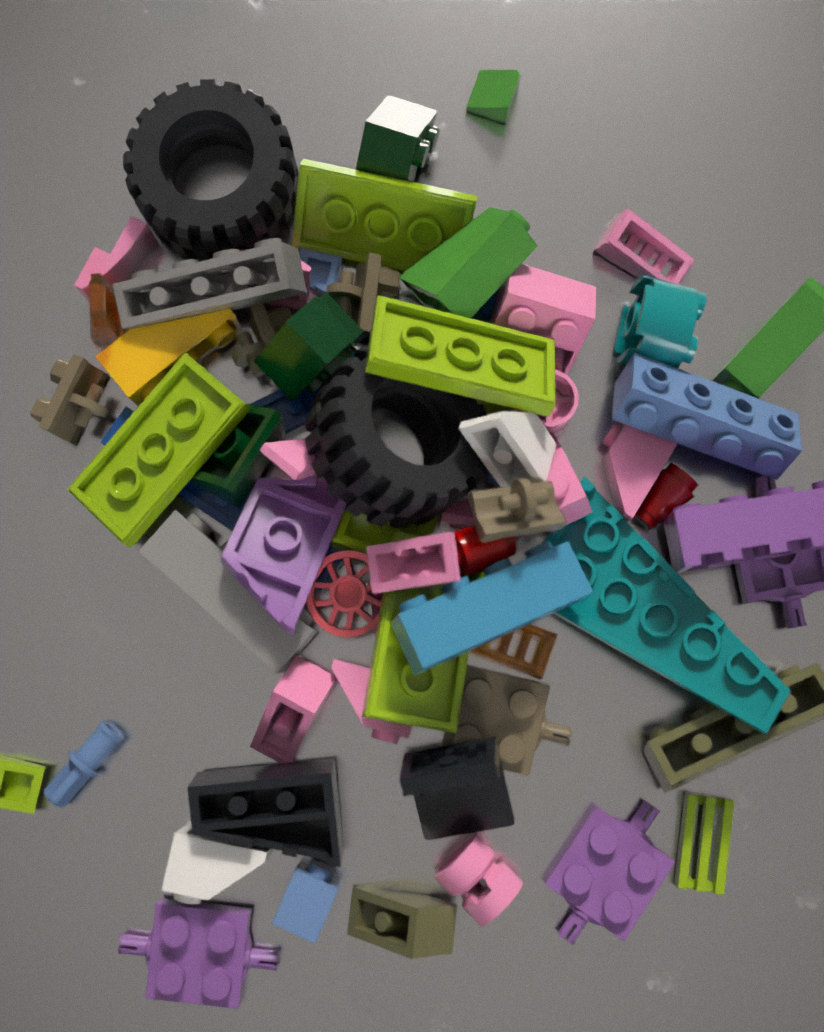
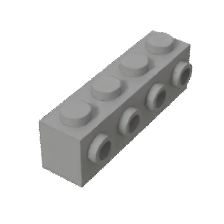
[112,238,307,329]
[138,510,317,674]

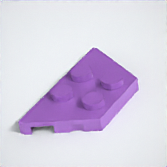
[221,476,347,635]

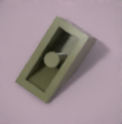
[347,886,457,959]

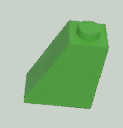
[399,207,538,318]
[713,277,824,399]

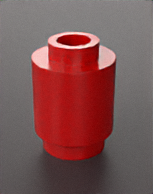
[454,525,516,577]

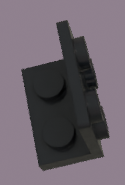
[399,737,515,840]

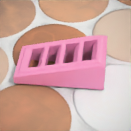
[594,208,695,284]

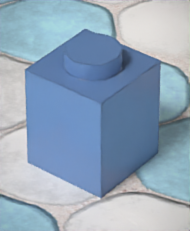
[272,860,342,943]

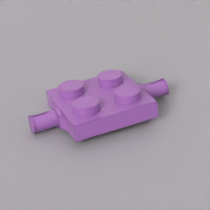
[735,476,824,629]
[544,800,676,945]
[118,898,280,1009]

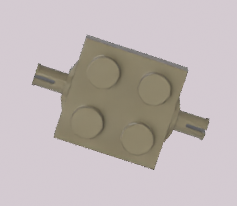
[441,664,572,776]

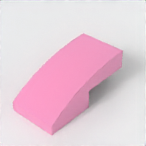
[74,216,157,303]

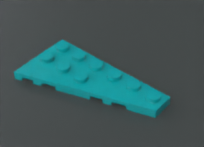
[545,476,791,735]

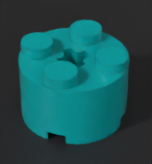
[614,275,707,368]

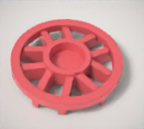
[306,550,382,637]

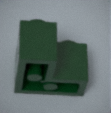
[355,95,440,183]
[254,292,364,401]

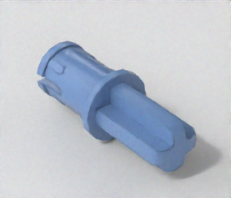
[44,720,124,808]

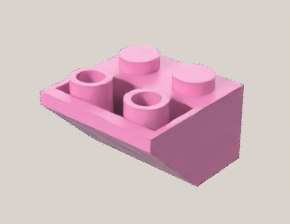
[490,264,596,375]

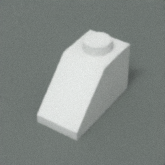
[459,411,557,488]
[162,826,272,904]

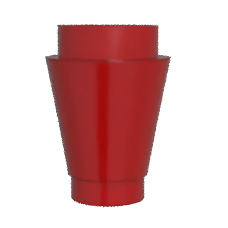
[635,462,699,530]

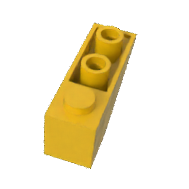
[95,309,241,406]

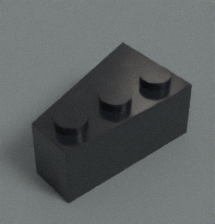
[187,758,344,867]

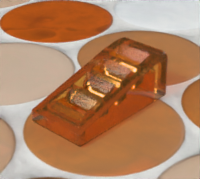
[89,273,126,346]
[469,624,558,680]

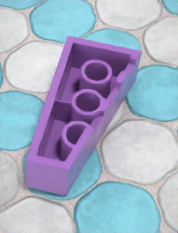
[663,480,824,574]

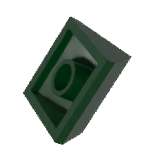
[190,404,285,509]

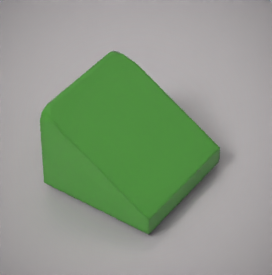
[466,70,522,124]

